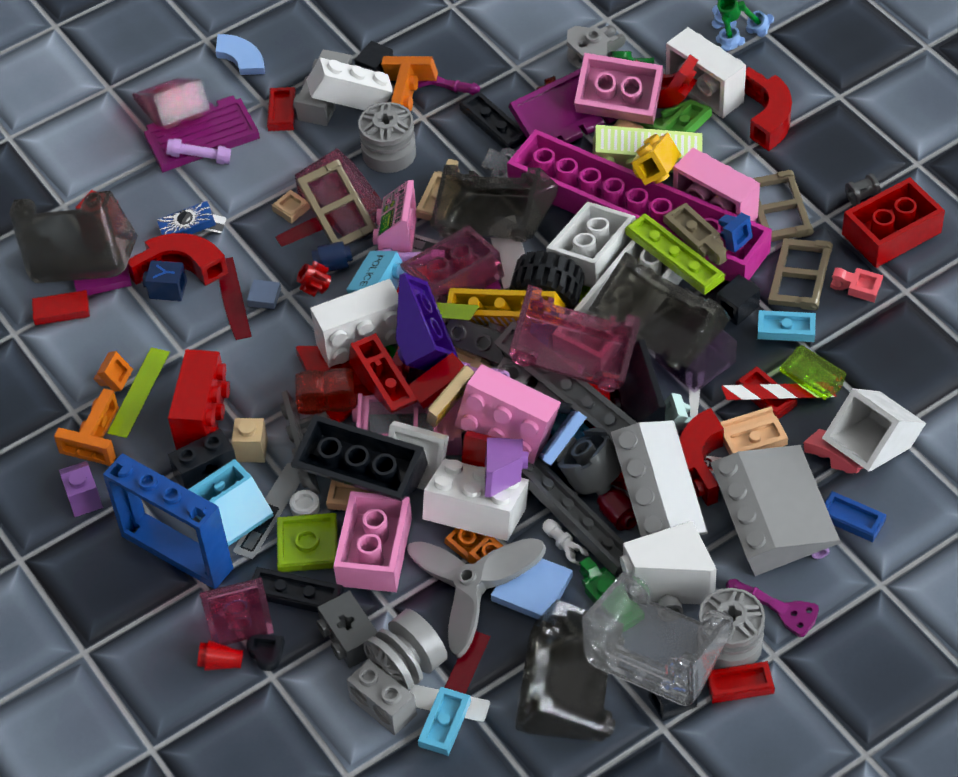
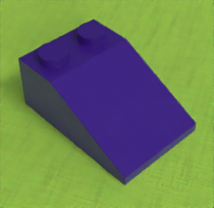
[396,273,458,371]

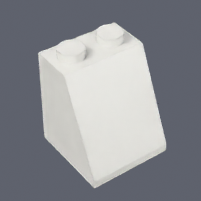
[822,388,926,471]
[620,521,717,604]

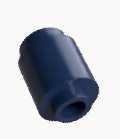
[311,241,353,272]

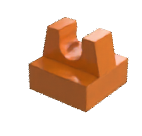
[94,351,133,392]

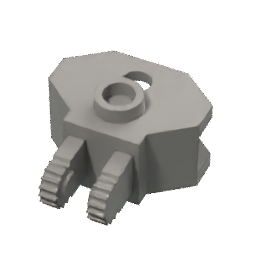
[567,24,626,69]

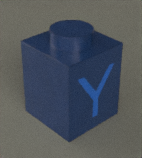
[143,260,187,301]

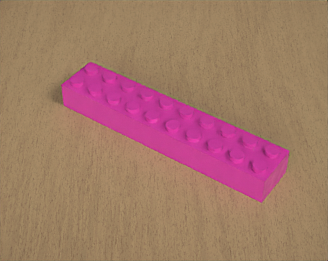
[507,129,772,281]

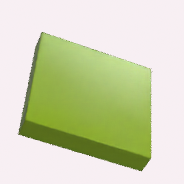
[277,513,338,572]

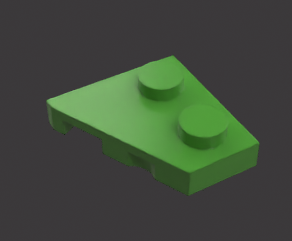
[640,99,712,133]

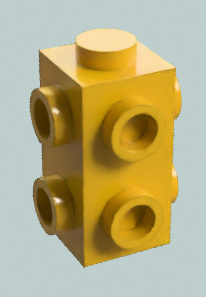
[631,132,681,185]

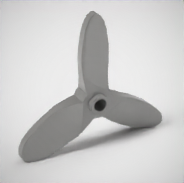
[407,538,546,658]

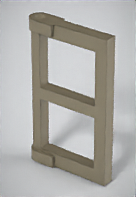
[296,159,377,246]
[753,170,814,242]
[768,238,833,310]

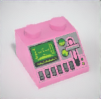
[373,180,417,252]

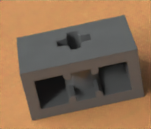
[316,591,377,669]

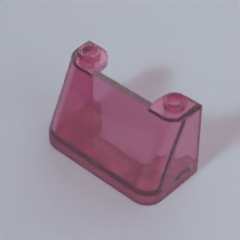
[508,284,641,392]

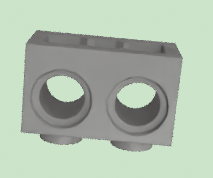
[347,659,417,735]

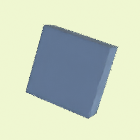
[247,279,281,310]

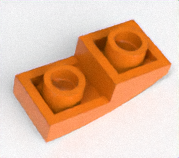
[444,528,503,564]

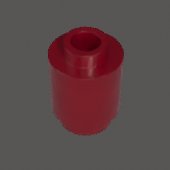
[597,487,637,531]

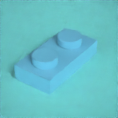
[757,310,816,342]
[418,687,471,756]

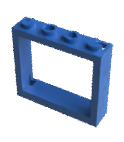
[103,453,233,589]

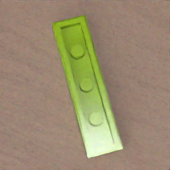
[625,213,725,295]

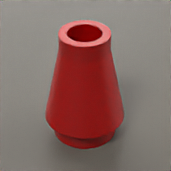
[197,640,243,671]

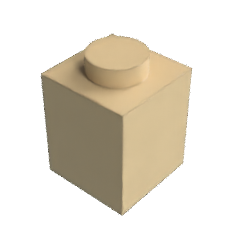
[231,418,268,463]

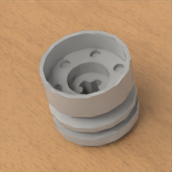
[358,102,417,173]
[697,588,766,669]
[364,609,447,691]

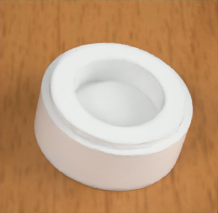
[289,490,320,516]

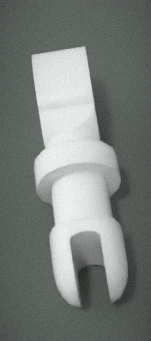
[543,519,589,565]

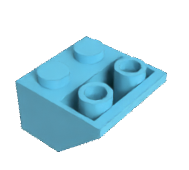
[188,459,274,546]

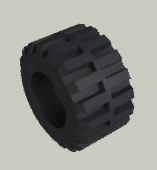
[509,251,585,317]

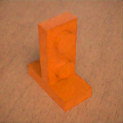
[381,56,438,111]
[54,388,119,466]

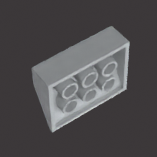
[710,445,841,576]

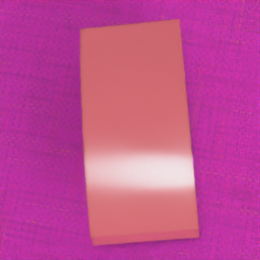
[803,429,863,474]

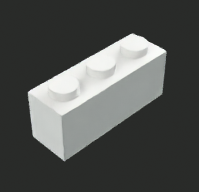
[306,57,393,111]

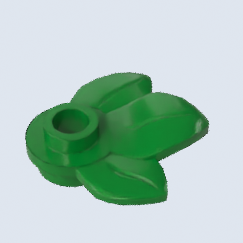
[611,51,654,64]

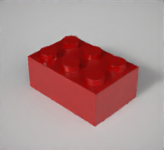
[842,177,945,268]
[168,349,230,450]

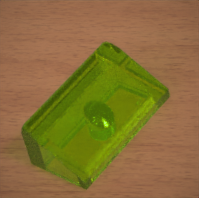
[779,345,846,400]

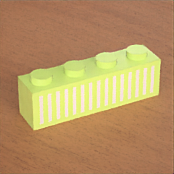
[593,125,702,173]

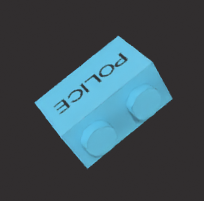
[346,251,408,294]

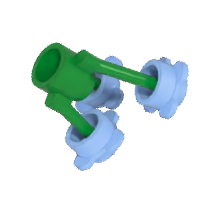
[712,0,774,51]

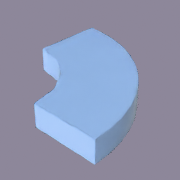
[215,34,265,75]

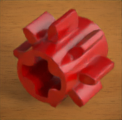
[297,261,331,297]

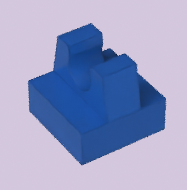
[718,212,753,253]

